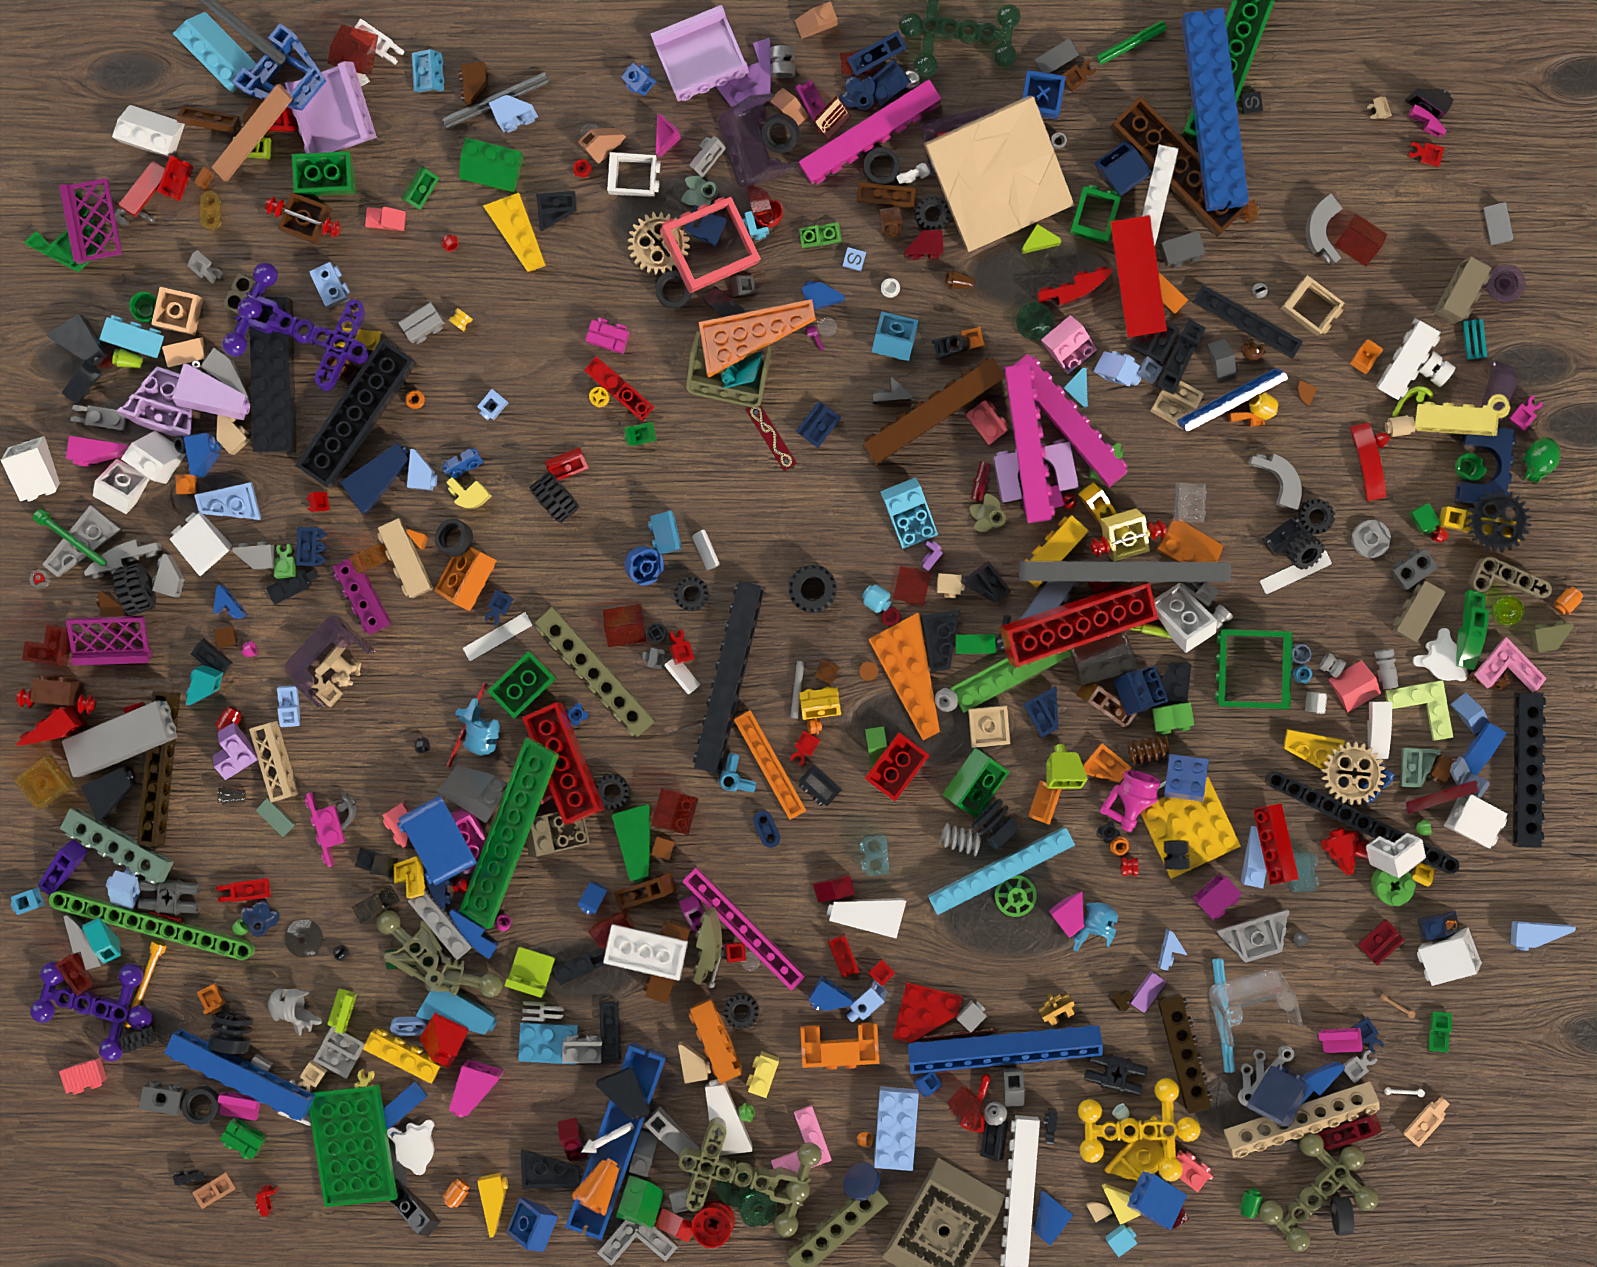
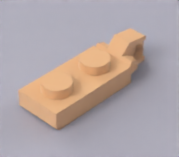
[1403,1097,1450,1147]

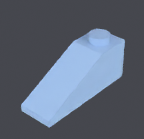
[1240,826,1267,888]
[1510,921,1576,950]

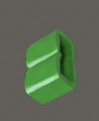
[1151,702,1194,734]

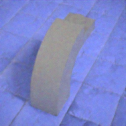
[1306,194,1343,266]
[1248,454,1302,510]

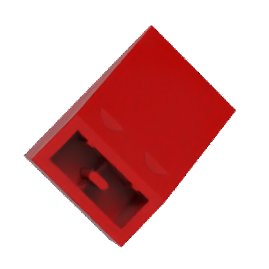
[16,706,88,746]

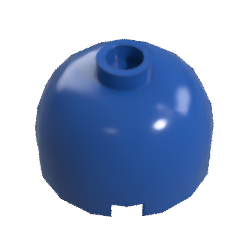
[624,546,664,585]

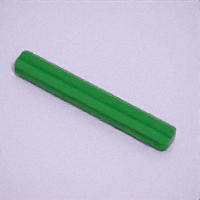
[1096,20,1167,65]

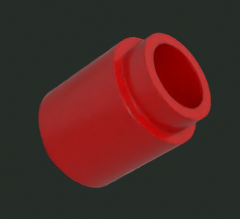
[215,706,242,732]

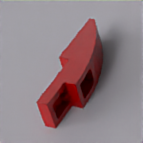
[1036,266,1112,306]
[584,356,655,422]

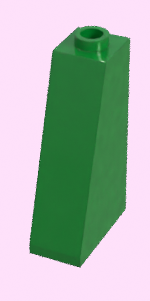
[612,803,651,883]

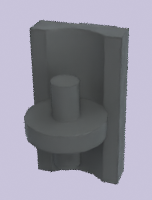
[1180,582,1220,606]

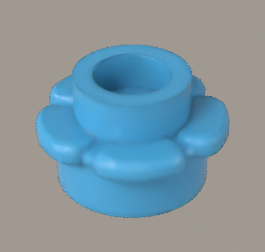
[1293,665,1312,683]

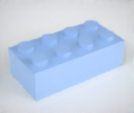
[874,1086,919,1171]

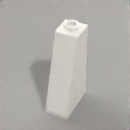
[827,898,906,938]
[705,1079,753,1155]

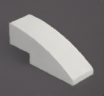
[1367,701,1392,759]

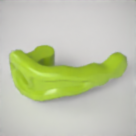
[1392,386,1434,417]

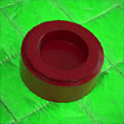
[881,607,900,626]

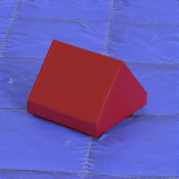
[1354,840,1370,861]

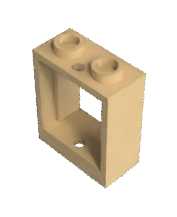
[1281,275,1344,336]

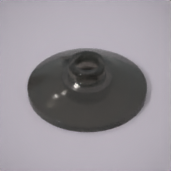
[285,919,323,958]

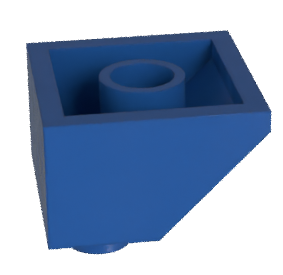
[184,433,221,478]
[809,975,854,1011]
[505,1197,558,1252]

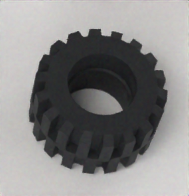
[530,472,579,523]
[114,563,156,616]
[789,565,837,613]

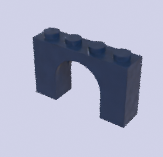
[1455,428,1516,507]

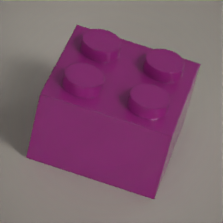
[1192,873,1242,920]

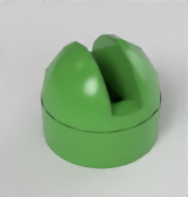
[1416,819,1432,836]
[232,919,249,936]

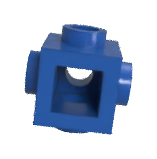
[621,63,656,96]

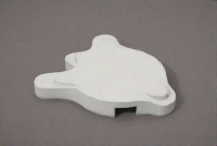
[1412,628,1468,681]
[387,1119,435,1175]

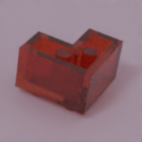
[22,625,70,666]

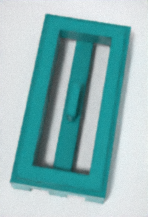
[1462,319,1487,360]

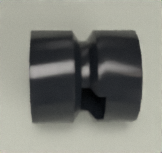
[1164,840,1190,870]

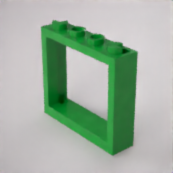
[1215,629,1293,709]

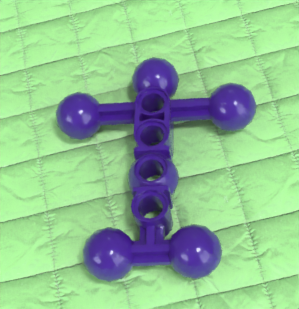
[30,962,152,1062]

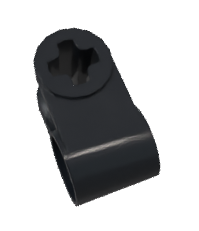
[932,335,970,360]

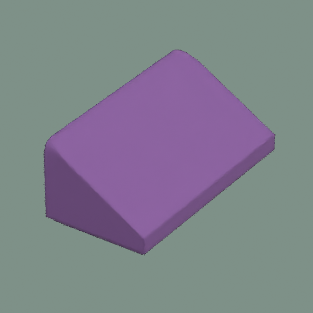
[1129,971,1167,1013]

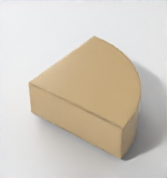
[1086,1202,1112,1222]

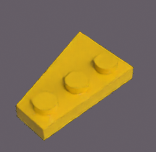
[1283,729,1345,774]

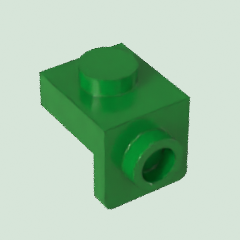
[624,422,657,446]

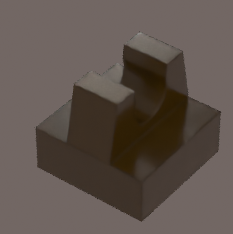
[1107,990,1133,1012]

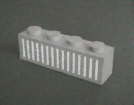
[408,887,472,960]

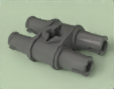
[138,879,200,915]

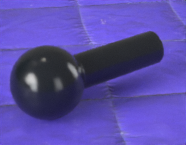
[995,615,1011,651]

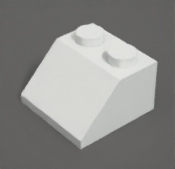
[93,459,150,514]

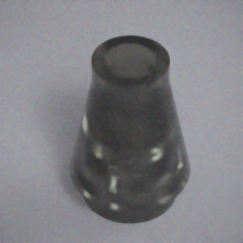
[217,786,246,805]

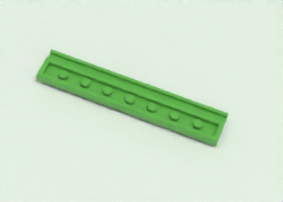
[950,640,1099,713]

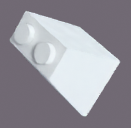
[121,431,187,484]
[1,436,60,501]
[170,511,232,576]
[1444,794,1507,848]
[1417,928,1482,986]

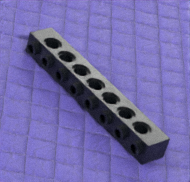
[1512,692,1546,848]

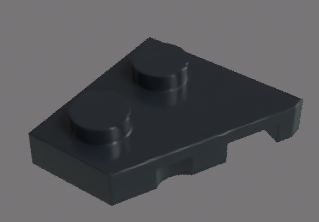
[536,191,577,231]
[961,560,1011,603]
[1160,662,1191,702]

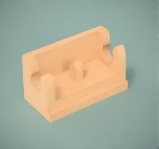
[162,337,208,367]

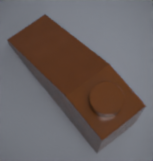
[1076,679,1137,729]
[614,872,677,910]

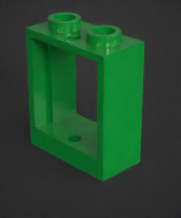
[1069,185,1121,245]

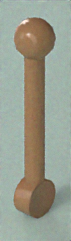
[1380,994,1415,1019]

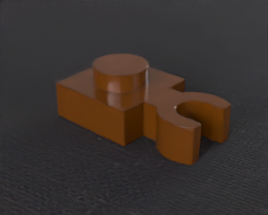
[1061,59,1097,93]

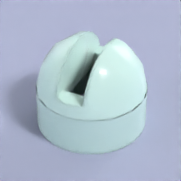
[1112,1103,1129,1121]

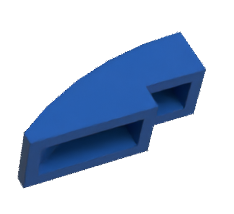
[1463,722,1506,776]
[450,907,499,959]
[1301,1061,1346,1104]

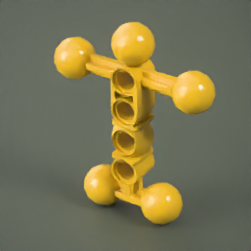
[1078,1078,1201,1181]

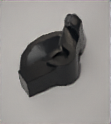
[173,1169,204,1186]

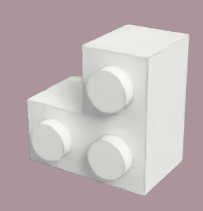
[1366,833,1426,878]

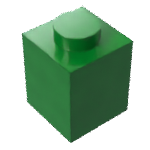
[1408,503,1440,534]

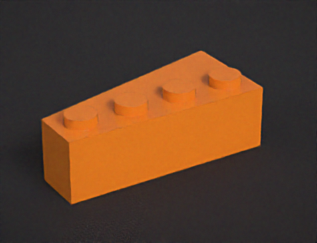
[688,997,743,1084]

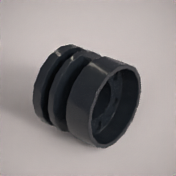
[972,798,1023,850]
[208,1012,254,1054]

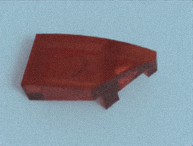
[748,184,772,216]

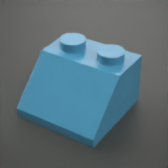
[872,311,918,361]
[648,510,682,554]

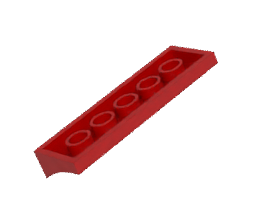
[1111,215,1167,338]

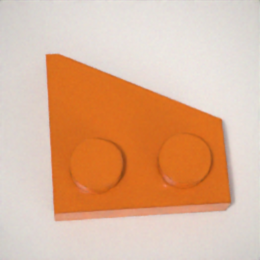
[1083,743,1132,782]

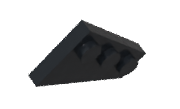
[922,610,960,672]
[521,1149,580,1189]

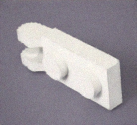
[350,19,405,65]

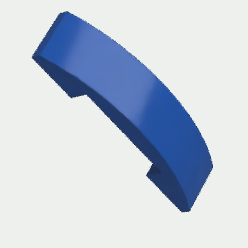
[383,1081,428,1130]

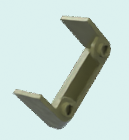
[686,331,772,407]

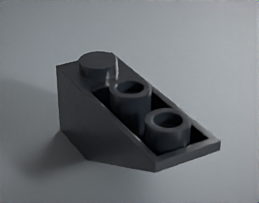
[390,1180,441,1236]

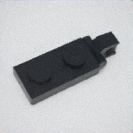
[266,570,320,605]

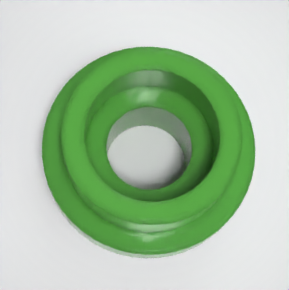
[739,1102,755,1122]

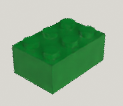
[488,651,558,719]

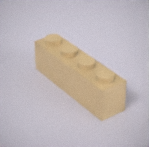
[377,518,434,598]

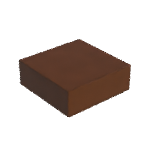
[213,626,237,649]

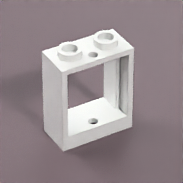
[607,152,660,197]

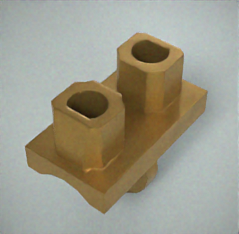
[1038,993,1075,1026]

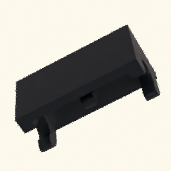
[1262,517,1309,556]

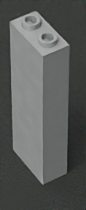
[62,701,178,777]

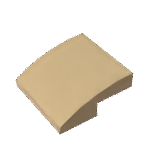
[1150,381,1204,430]

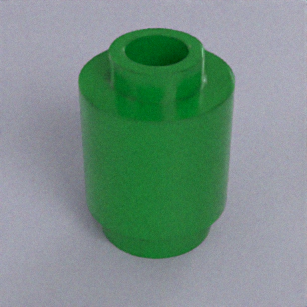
[1240,1188,1263,1218]

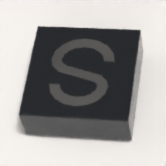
[1240,92,1263,115]

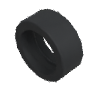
[761,114,800,153]
[863,147,900,185]
[655,271,692,309]
[435,518,473,557]
[181,1086,221,1125]
[1331,1197,1354,1235]

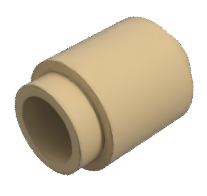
[1385,415,1415,437]

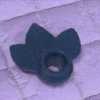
[839,76,875,111]
[241,898,280,937]

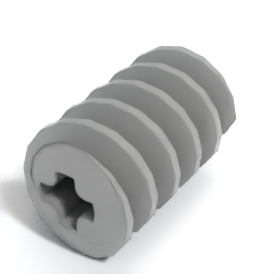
[939,823,981,857]

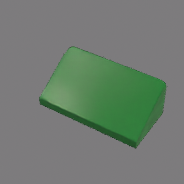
[401,166,440,210]

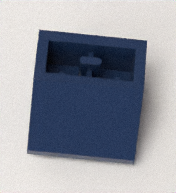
[1094,140,1152,196]
[1113,666,1169,716]

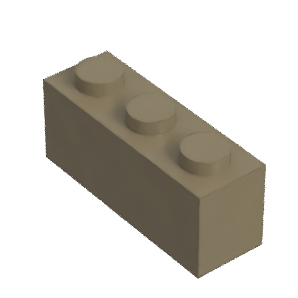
[1392,581,1445,642]

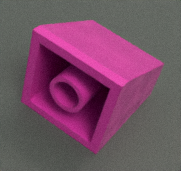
[449,1059,504,1117]

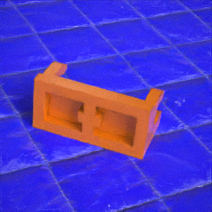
[1028,780,1061,825]

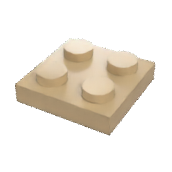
[968,705,1010,748]

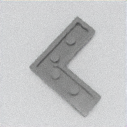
[597,1220,678,1266]

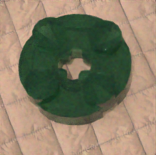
[716,1168,754,1207]
[738,1189,777,1228]

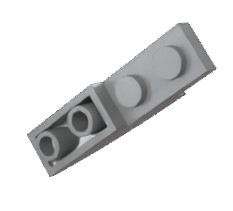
[84,540,163,579]

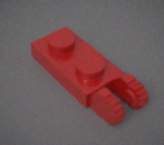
[216,877,272,902]

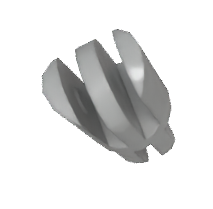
[522,1001,564,1021]

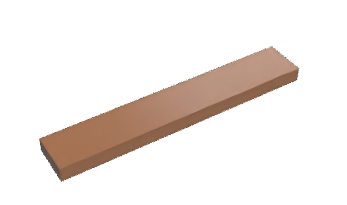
[211,84,293,181]

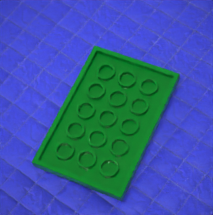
[309,1084,398,1207]

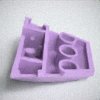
[117,367,192,437]

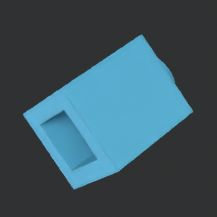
[1105,1223,1137,1257]

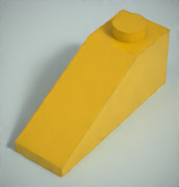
[1078,483,1117,528]
[477,1172,508,1238]

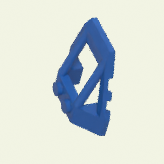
[232,23,326,110]

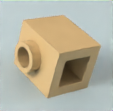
[936,573,965,598]

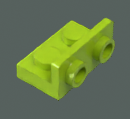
[328,988,357,1034]

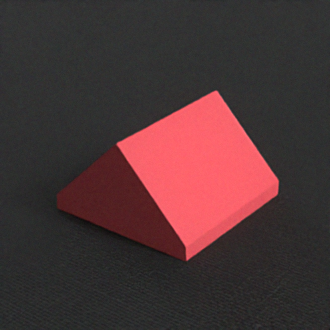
[1328,660,1381,713]

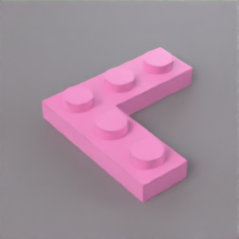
[1474,637,1547,693]
[771,1105,832,1173]

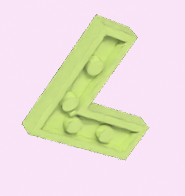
[1384,680,1453,741]

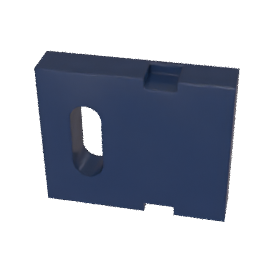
[684,205,727,246]

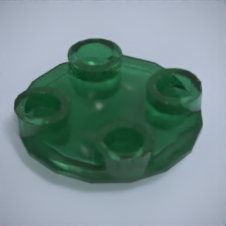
[1016,302,1055,340]

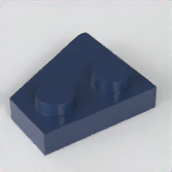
[1023,686,1059,738]

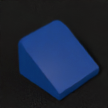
[913,1072,943,1097]

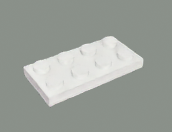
[604,924,688,980]

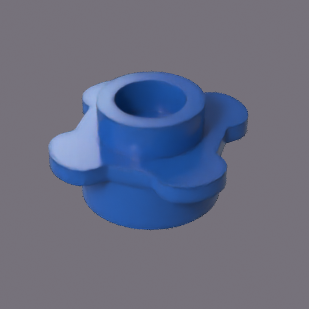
[566,703,588,726]

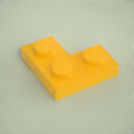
[394,856,425,899]

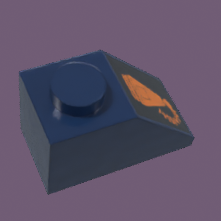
[1418,911,1460,940]

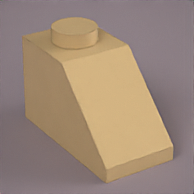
[678,1042,711,1083]

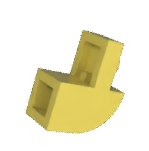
[446,477,492,509]

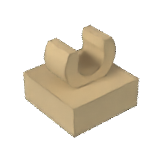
[1367,97,1392,119]

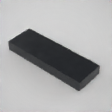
[599,1001,620,1060]

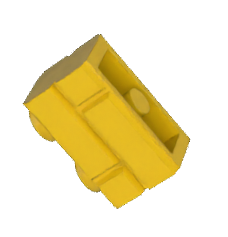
[799,687,841,720]

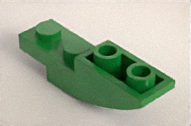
[1456,590,1489,670]

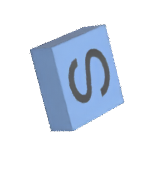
[843,247,866,272]

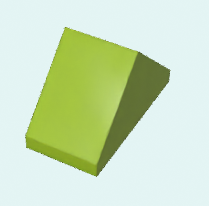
[1021,224,1061,254]

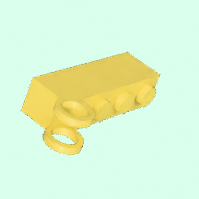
[1415,395,1510,436]

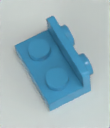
[412,49,444,93]

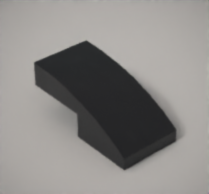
[62,362,102,405]

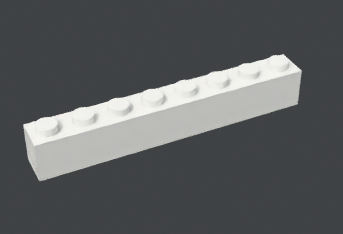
[1000,1115,1040,1267]

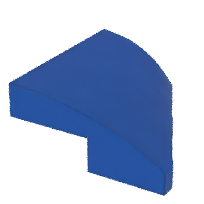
[1034,1189,1073,1246]

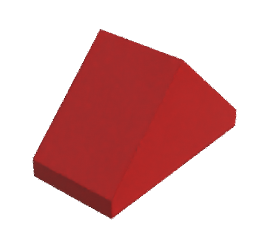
[654,1208,692,1242]

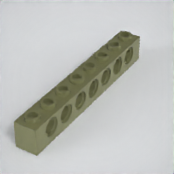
[535,607,656,737]

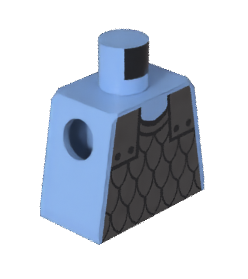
[846,979,888,1022]

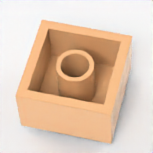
[152,287,203,336]

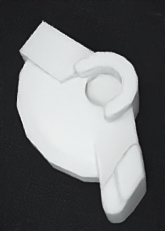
[896,163,930,184]

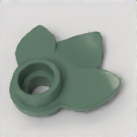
[681,176,718,207]

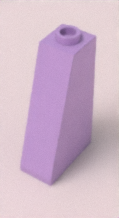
[172,363,250,420]

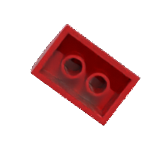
[864,732,930,802]

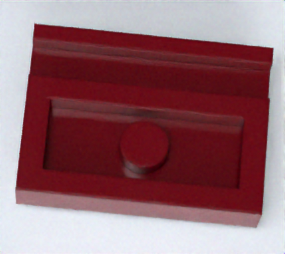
[1357,919,1405,966]

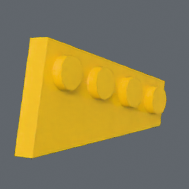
[483,193,546,272]

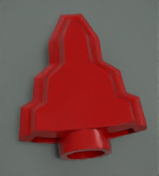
[1320,828,1359,875]

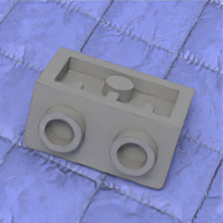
[562,1035,602,1063]

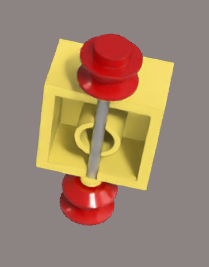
[1090,509,1167,562]

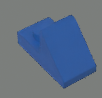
[213,584,248,619]

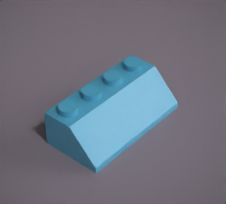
[173,12,256,93]

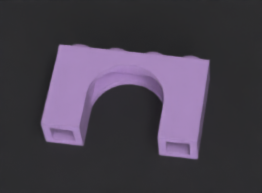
[993,439,1079,503]

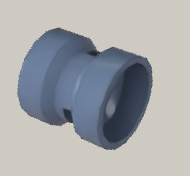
[1292,644,1311,664]

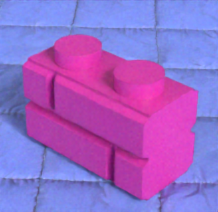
[585,317,630,354]

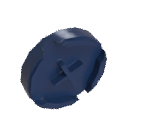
[843,1162,880,1201]

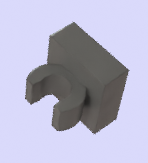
[641,648,666,669]

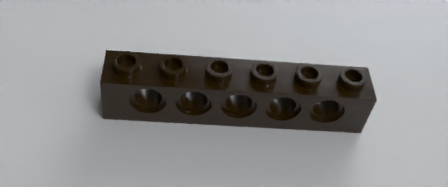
[1157,993,1213,1114]

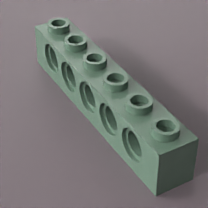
[60,808,174,884]

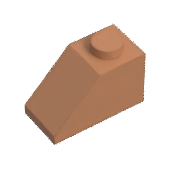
[795,1,837,39]

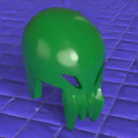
[1521,437,1561,484]

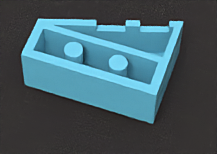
[99,315,164,358]

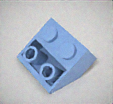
[489,95,538,132]

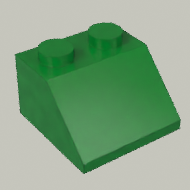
[616,1175,665,1229]

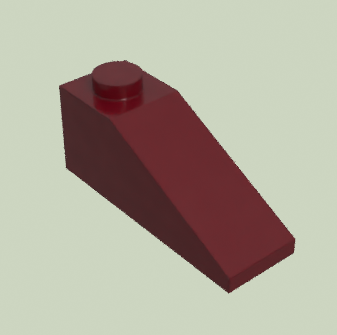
[1317,1113,1383,1151]

